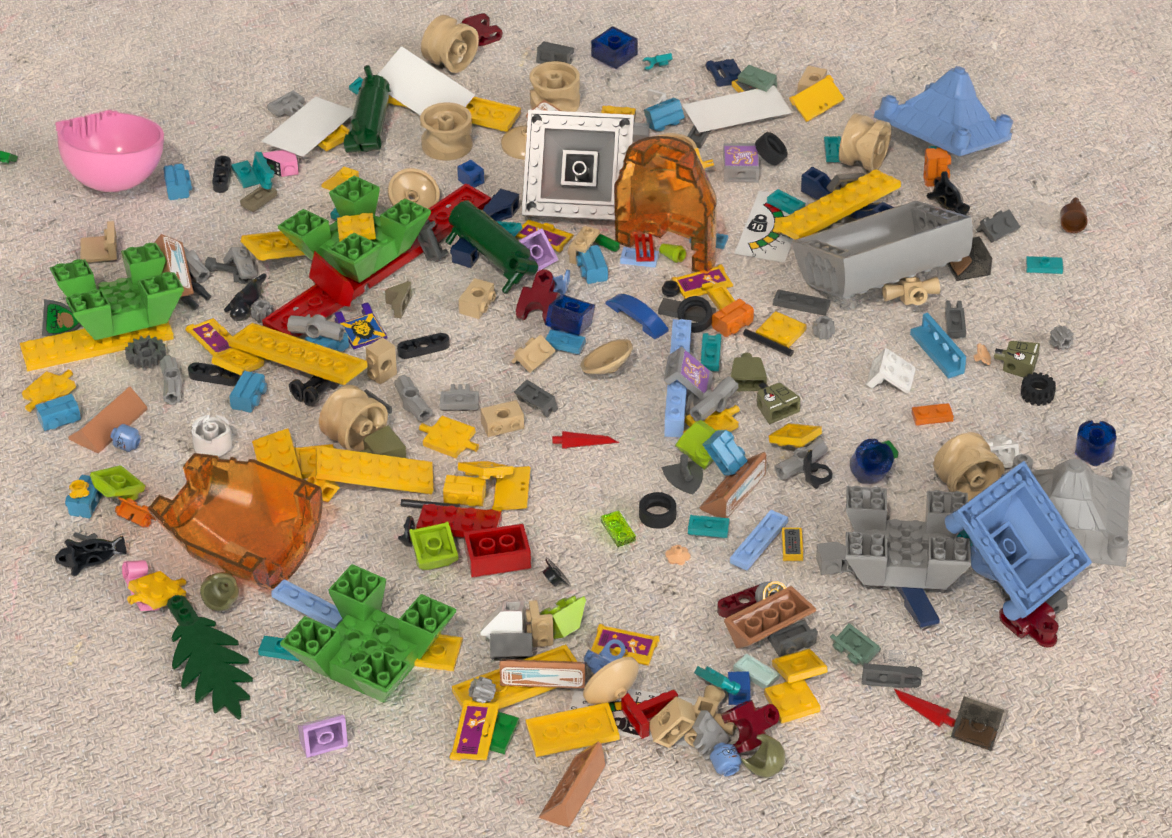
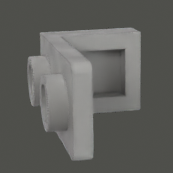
[223,247,258,279]

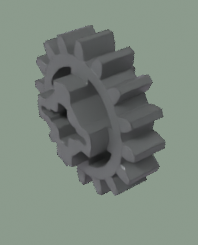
[125,335,166,369]

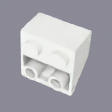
[481,601,526,639]

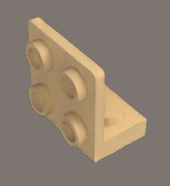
[81,221,117,263]

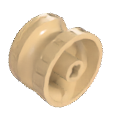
[421,15,479,73]
[529,61,580,112]
[420,102,473,161]
[839,113,891,171]
[319,385,388,452]
[933,432,1005,502]

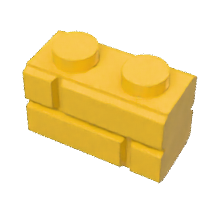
[443,475,486,507]

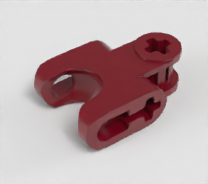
[461,13,503,46]
[516,269,560,325]
[999,602,1059,648]
[721,700,780,754]

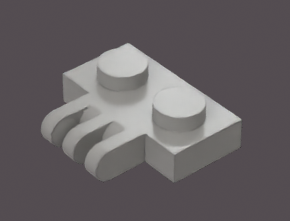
[267,90,304,117]
[440,384,479,410]
[692,710,730,760]

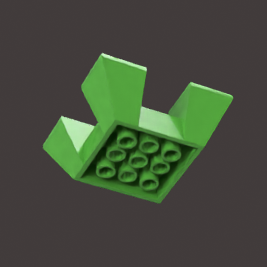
[278,175,431,283]
[50,243,184,340]
[280,564,456,703]

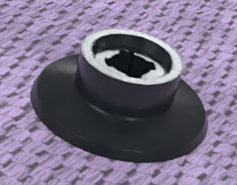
[542,557,570,587]

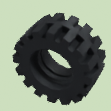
[1021,372,1056,406]

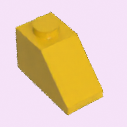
[321,166,359,190]

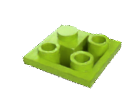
[539,595,586,639]

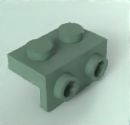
[738,65,777,92]
[830,623,881,666]

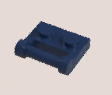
[705,59,741,87]

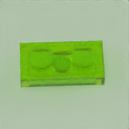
[601,510,636,547]

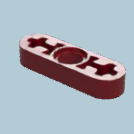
[717,584,771,618]

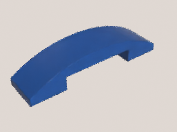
[605,294,669,339]

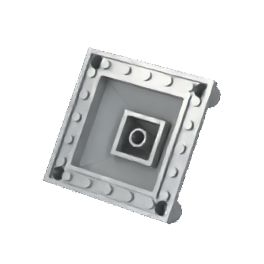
[522,110,634,223]
[1012,454,1133,567]

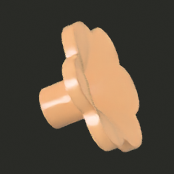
[973,343,991,365]
[665,545,691,565]

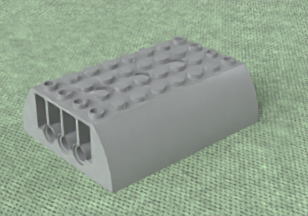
[792,201,973,299]

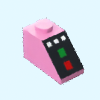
[262,150,298,177]

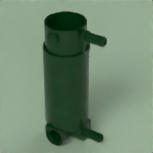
[344,65,391,153]
[445,200,538,294]

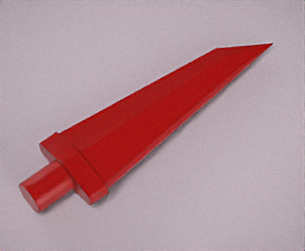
[552,431,620,449]
[894,689,956,727]

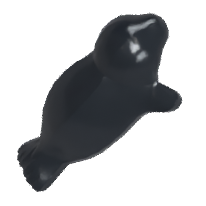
[927,171,970,215]
[224,273,267,320]
[55,536,127,576]

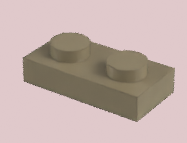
[240,186,278,212]

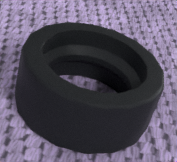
[755,132,788,166]
[677,296,713,333]
[639,492,676,529]

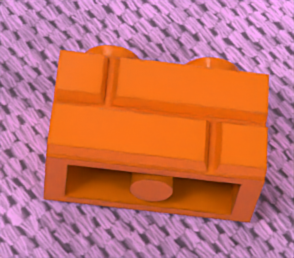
[923,148,951,187]
[712,298,754,337]

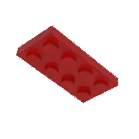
[416,504,502,537]

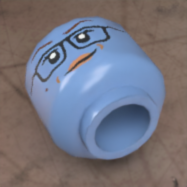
[110,424,141,452]
[710,742,742,776]

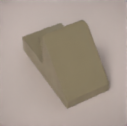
[385,281,412,319]

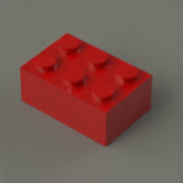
[464,523,531,578]

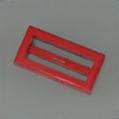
[634,234,654,262]

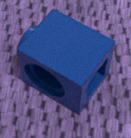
[457,160,484,188]
[728,671,751,705]

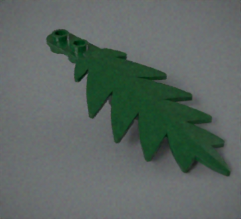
[167,595,253,720]

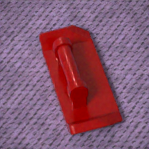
[309,251,354,307]

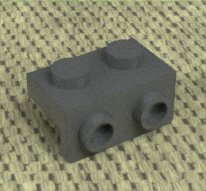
[976,209,1021,243]
[767,620,818,657]

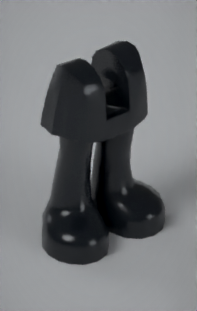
[289,375,340,406]

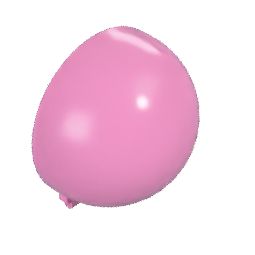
[55,110,164,192]

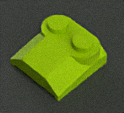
[675,420,718,470]
[90,465,146,500]
[409,522,458,570]

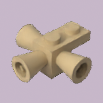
[882,275,940,305]
[684,685,737,747]

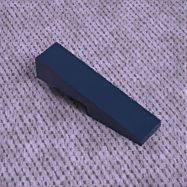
[896,587,940,628]

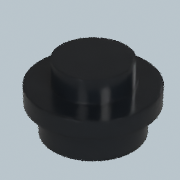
[662,280,680,297]

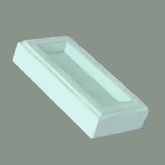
[733,653,779,689]

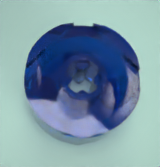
[1075,420,1117,466]
[849,439,894,484]

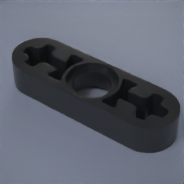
[212,156,232,193]
[397,333,450,359]
[188,362,241,386]

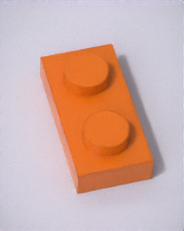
[911,403,954,426]

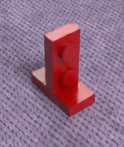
[621,689,678,739]

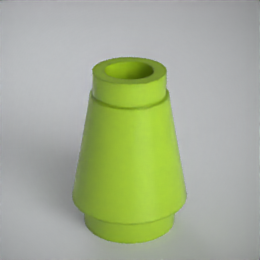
[659,243,686,263]

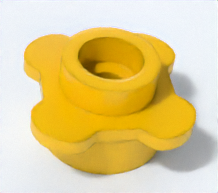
[69,480,89,498]

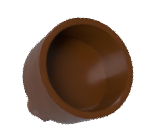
[1060,197,1088,233]

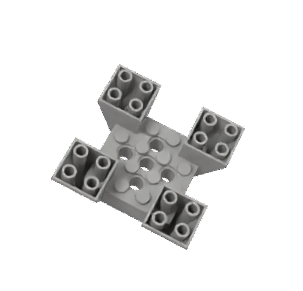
[845,486,971,590]

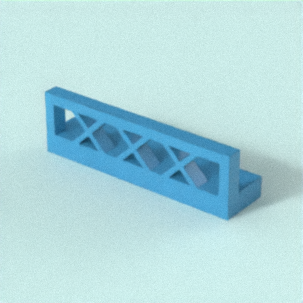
[910,312,966,379]

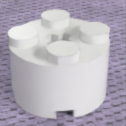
[191,415,232,460]

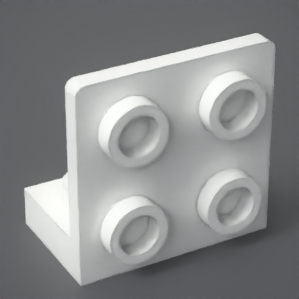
[866,348,915,393]
[983,434,1019,468]

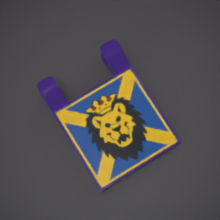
[334,302,387,350]

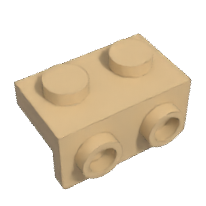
[568,226,600,264]
[511,334,556,373]
[525,600,553,648]

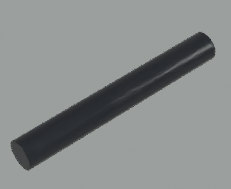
[743,329,794,357]
[400,499,460,509]

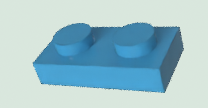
[546,330,586,354]

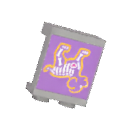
[723,143,759,183]
[664,347,713,406]

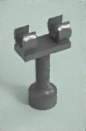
[205,257,255,284]

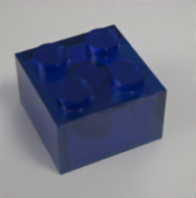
[591,26,638,69]
[545,294,595,336]

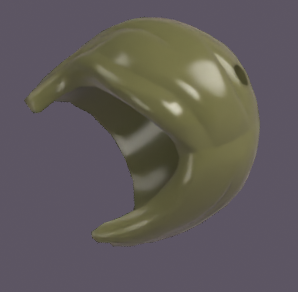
[200,572,239,611]
[741,734,786,778]

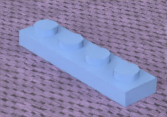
[730,510,788,571]
[271,579,343,629]

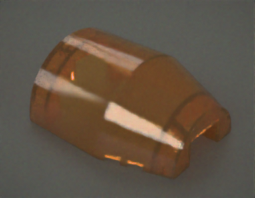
[614,136,717,275]
[148,453,323,590]

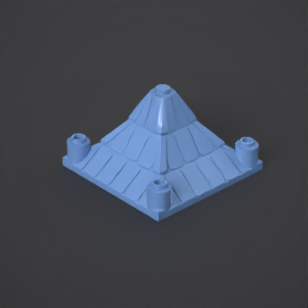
[874,66,1013,157]
[945,461,1092,621]

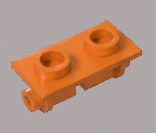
[115,497,157,528]

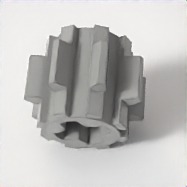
[251,299,274,323]
[812,315,835,340]
[1050,325,1074,350]
[468,677,496,703]

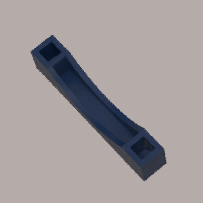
[801,167,895,220]
[450,188,520,268]

